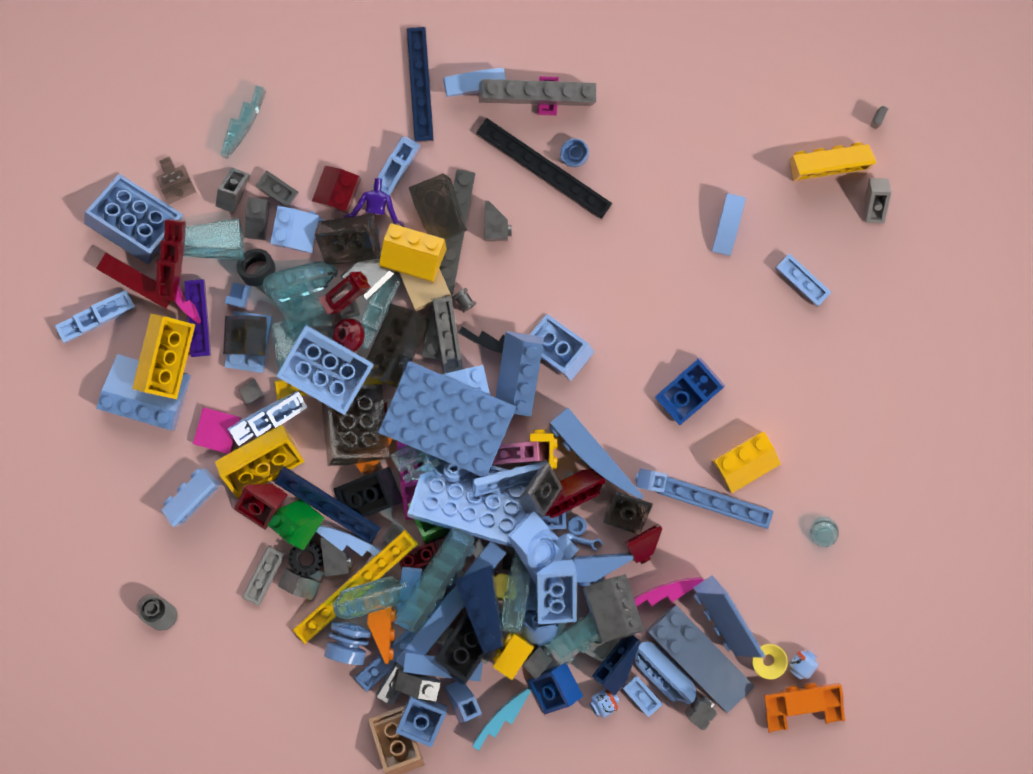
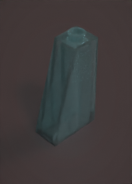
[183,218,245,261]

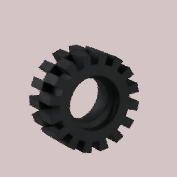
[288,541,323,576]

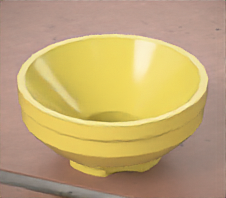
[752,644,788,679]

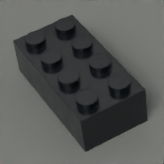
[431,610,509,685]

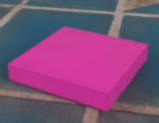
[193,407,241,454]

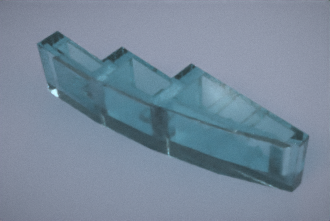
[220,85,266,159]
[360,275,402,350]
[502,551,531,633]

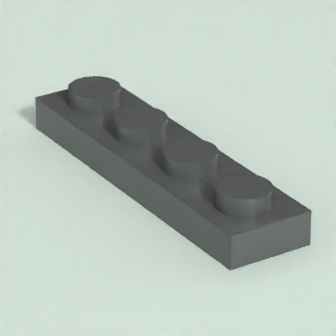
[431,295,463,374]

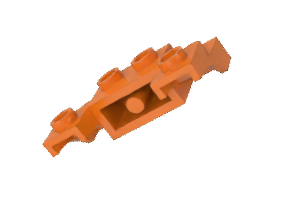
[763,682,845,733]

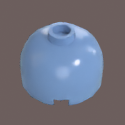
[520,611,559,646]

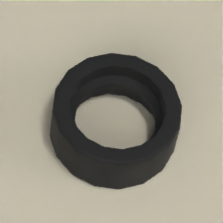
[236,249,276,286]

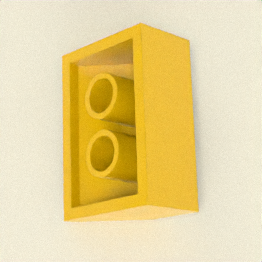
[379,223,447,282]
[712,431,781,493]

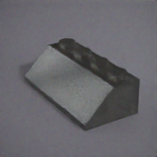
[367,304,430,388]

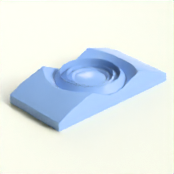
[507,511,566,586]

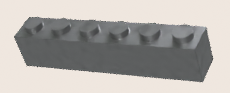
[479,79,596,106]

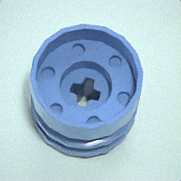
[324,622,371,665]

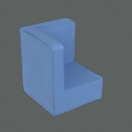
[225,283,252,309]

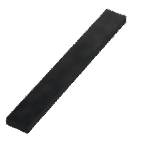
[476,118,613,220]

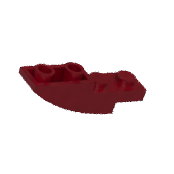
[399,535,477,570]

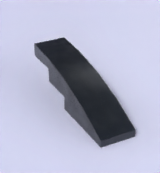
[458,326,505,353]

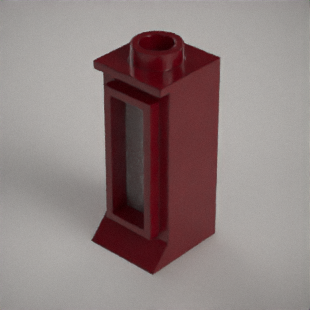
[318,271,370,315]

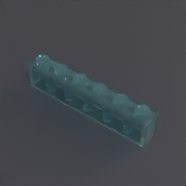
[394,527,475,633]

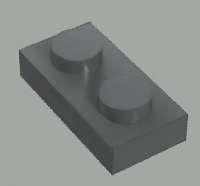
[256,170,299,208]

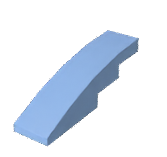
[55,290,135,344]
[228,391,308,446]
[316,525,382,556]

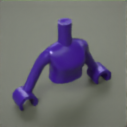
[343,178,405,227]

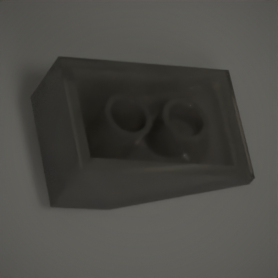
[409,173,467,239]

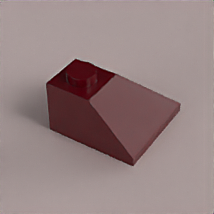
[234,484,288,530]
[624,524,663,564]

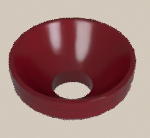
[333,318,365,352]

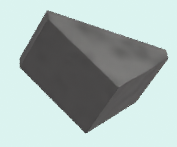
[278,568,321,600]

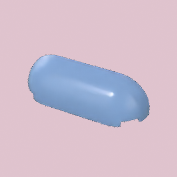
[635,642,696,705]

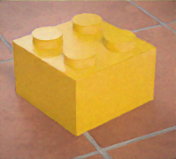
[492,630,534,680]

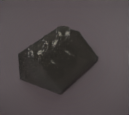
[314,214,381,265]

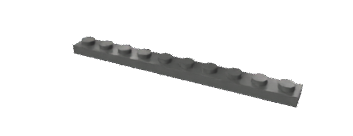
[422,169,475,360]

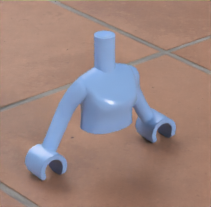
[550,529,603,560]

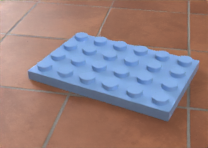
[407,454,530,548]

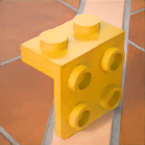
[530,429,557,469]

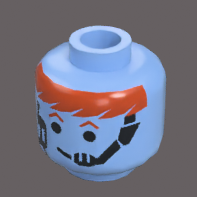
[789,650,818,680]
[589,689,619,718]

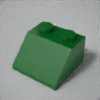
[268,499,325,550]

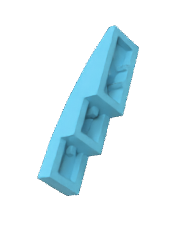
[472,686,531,750]

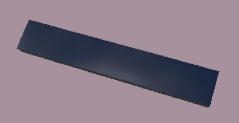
[407,27,434,142]
[275,466,381,544]

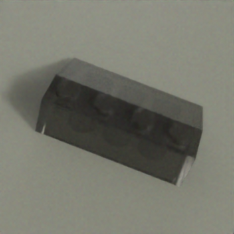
[322,385,390,466]

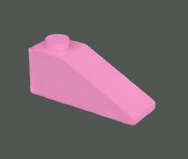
[492,441,549,465]

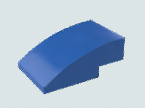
[655,357,725,425]

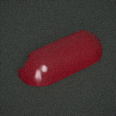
[545,468,605,518]

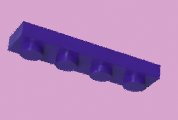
[184,279,211,357]

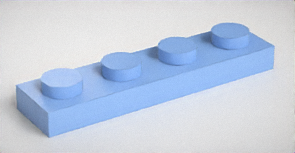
[472,460,547,497]

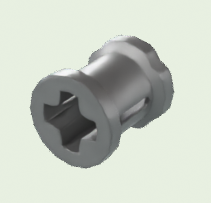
[453,288,477,313]

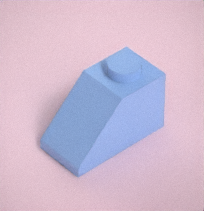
[635,468,667,493]

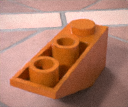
[367,604,396,664]

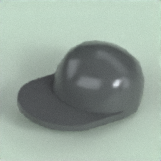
[136,594,177,631]

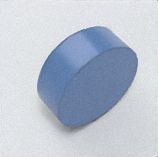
[567,516,587,535]

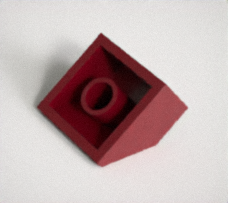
[312,166,361,214]

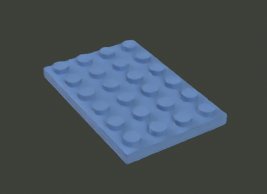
[378,361,516,477]

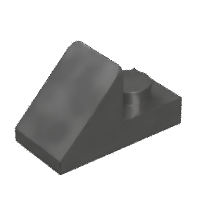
[313,308,334,340]

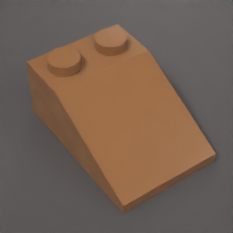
[368,706,425,774]

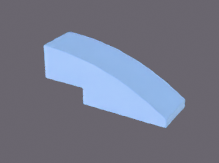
[443,68,506,97]
[372,136,421,195]
[712,193,746,256]

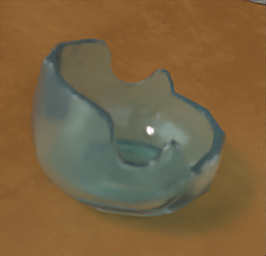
[810,516,839,548]

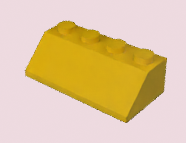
[790,142,876,181]
[132,314,195,399]
[215,424,305,499]

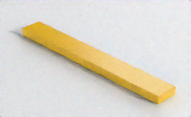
[292,530,418,644]

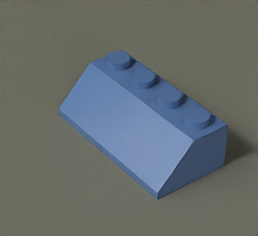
[495,331,544,417]

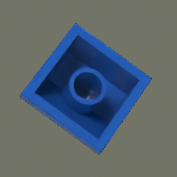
[527,662,583,715]

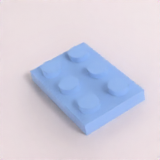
[225,311,272,373]

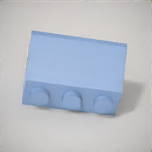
[162,468,222,527]
[537,560,577,625]

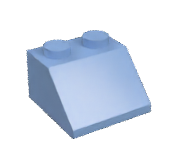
[270,206,320,253]

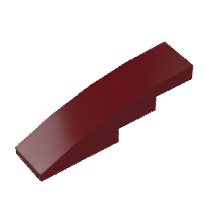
[156,219,186,301]
[96,252,171,309]

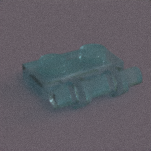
[390,445,440,483]

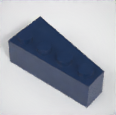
[455,565,505,654]

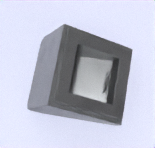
[239,379,265,405]

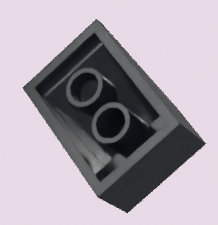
[333,466,403,517]

